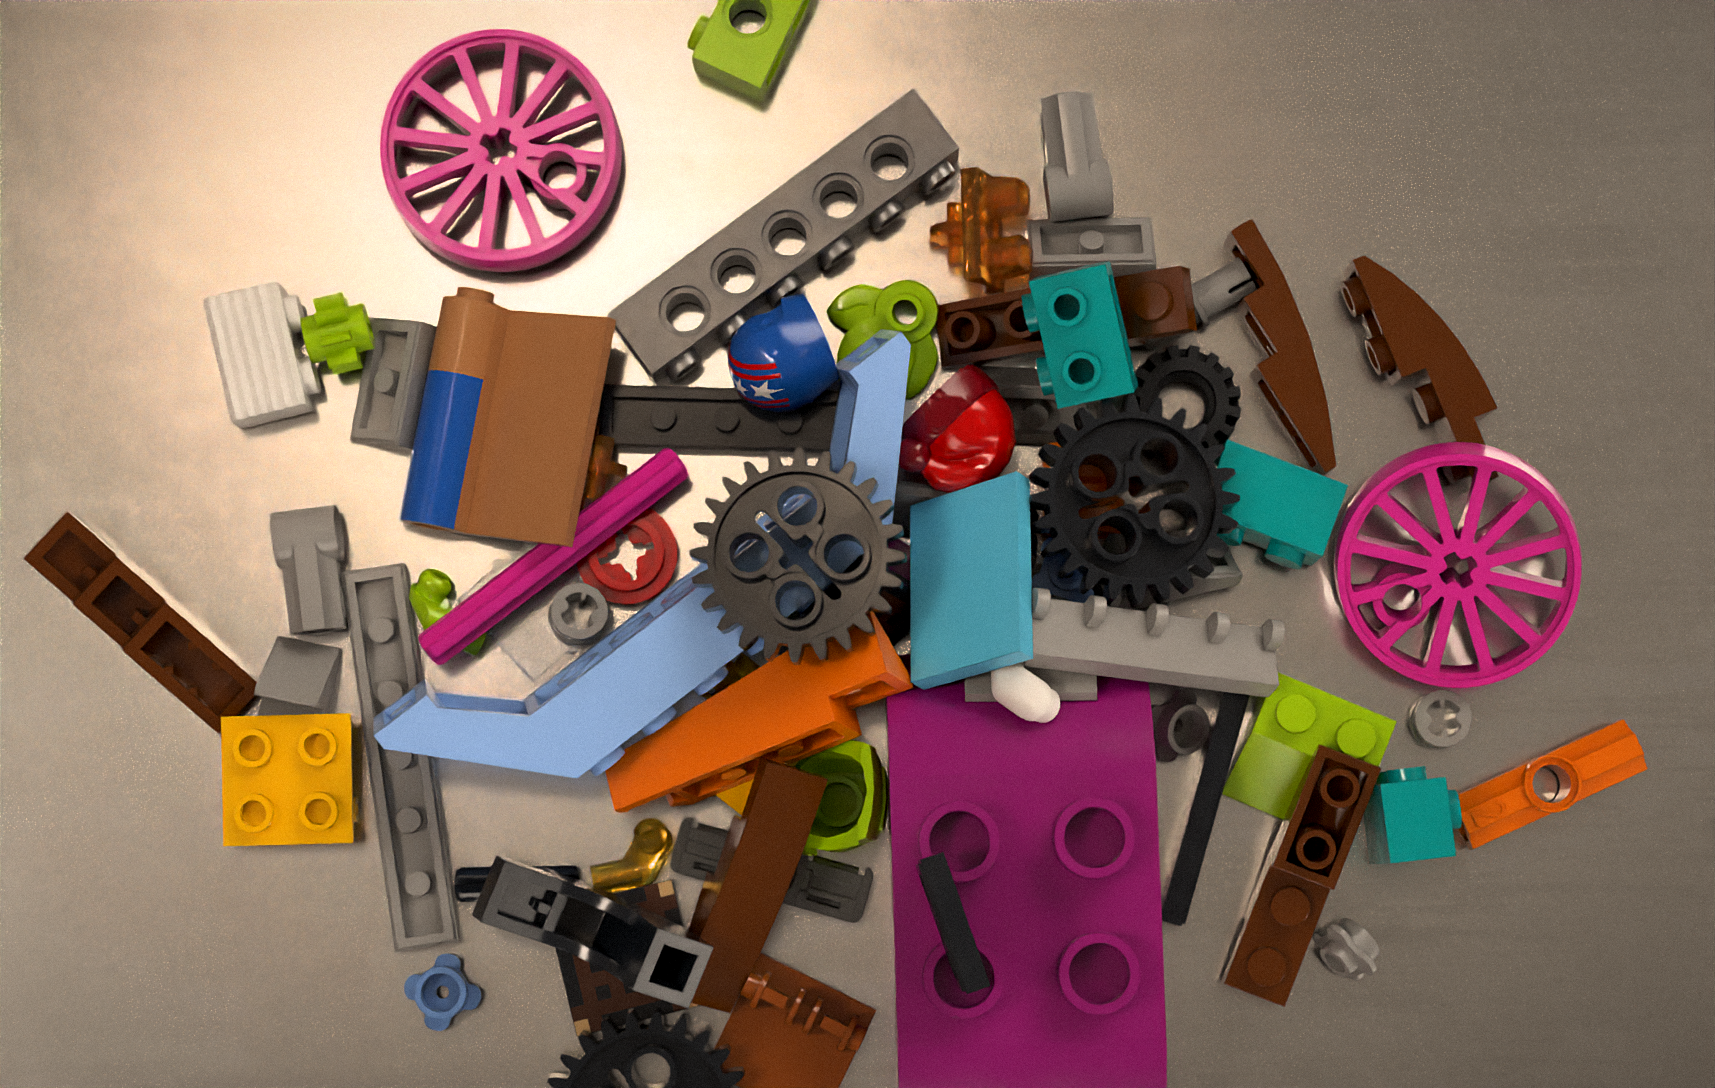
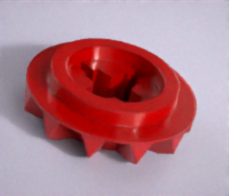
[576,508,677,604]

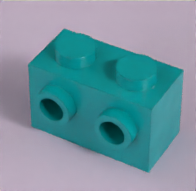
[1022,260,1138,409]
[1214,439,1348,569]
[1363,766,1462,864]

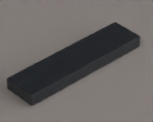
[598,384,839,455]
[1161,691,1250,926]

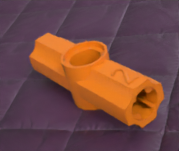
[1457,719,1647,850]

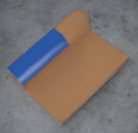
[398,286,616,547]

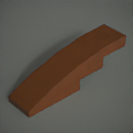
[1223,218,1337,476]
[23,509,258,734]
[688,757,828,1013]

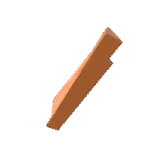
[605,611,913,813]

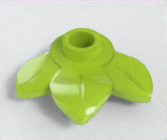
[826,280,939,399]

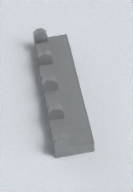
[1023,587,1285,697]

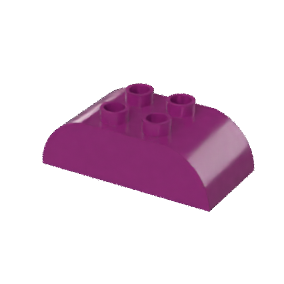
[885,654,1167,1088]

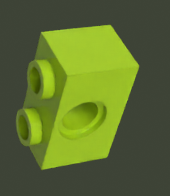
[687,0,811,103]

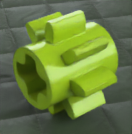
[300,292,375,375]

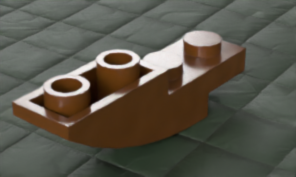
[1341,255,1499,494]
[937,265,1197,369]
[1222,744,1381,1007]

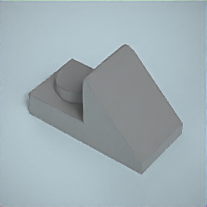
[253,636,342,716]

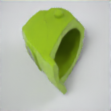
[795,740,889,856]

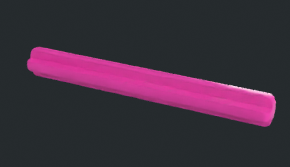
[418,448,689,665]

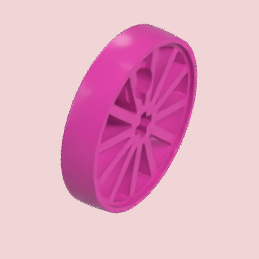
[380,29,622,272]
[1334,442,1582,688]

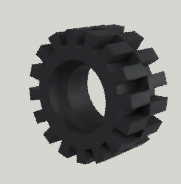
[1125,345,1242,462]

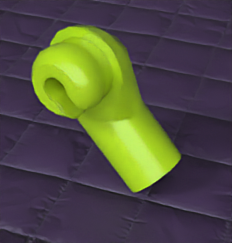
[409,568,488,656]

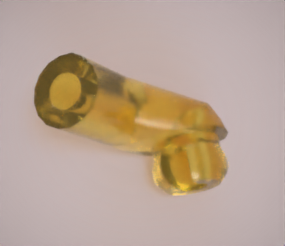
[590,818,673,893]

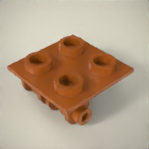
[714,953,876,1088]

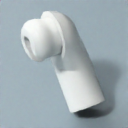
[991,662,1061,723]

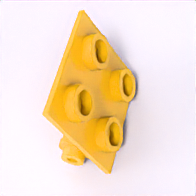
[221,713,359,846]

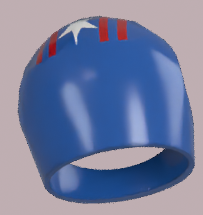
[727,294,839,412]

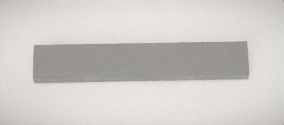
[341,562,461,953]

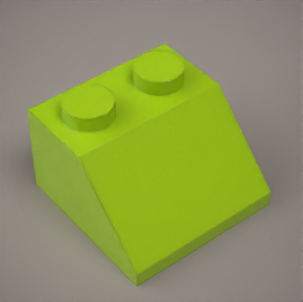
[1222,672,1397,820]

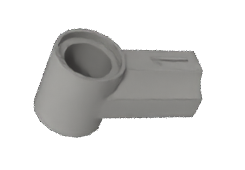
[1039,90,1114,222]
[270,504,347,636]

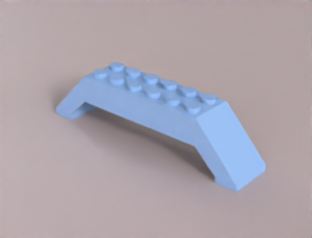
[373,329,911,779]

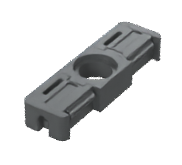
[670,817,873,923]

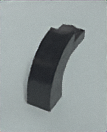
[472,855,714,1009]

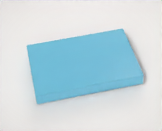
[910,471,1033,690]

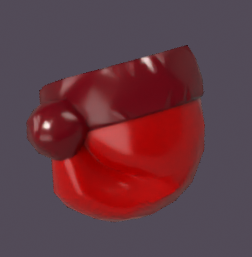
[898,364,1016,493]

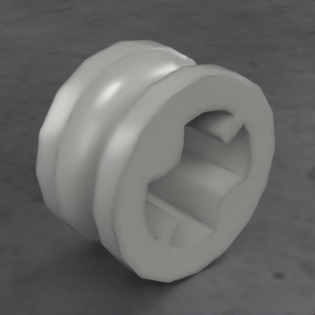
[548,583,608,646]
[1410,690,1472,749]

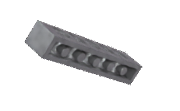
[607,88,959,383]

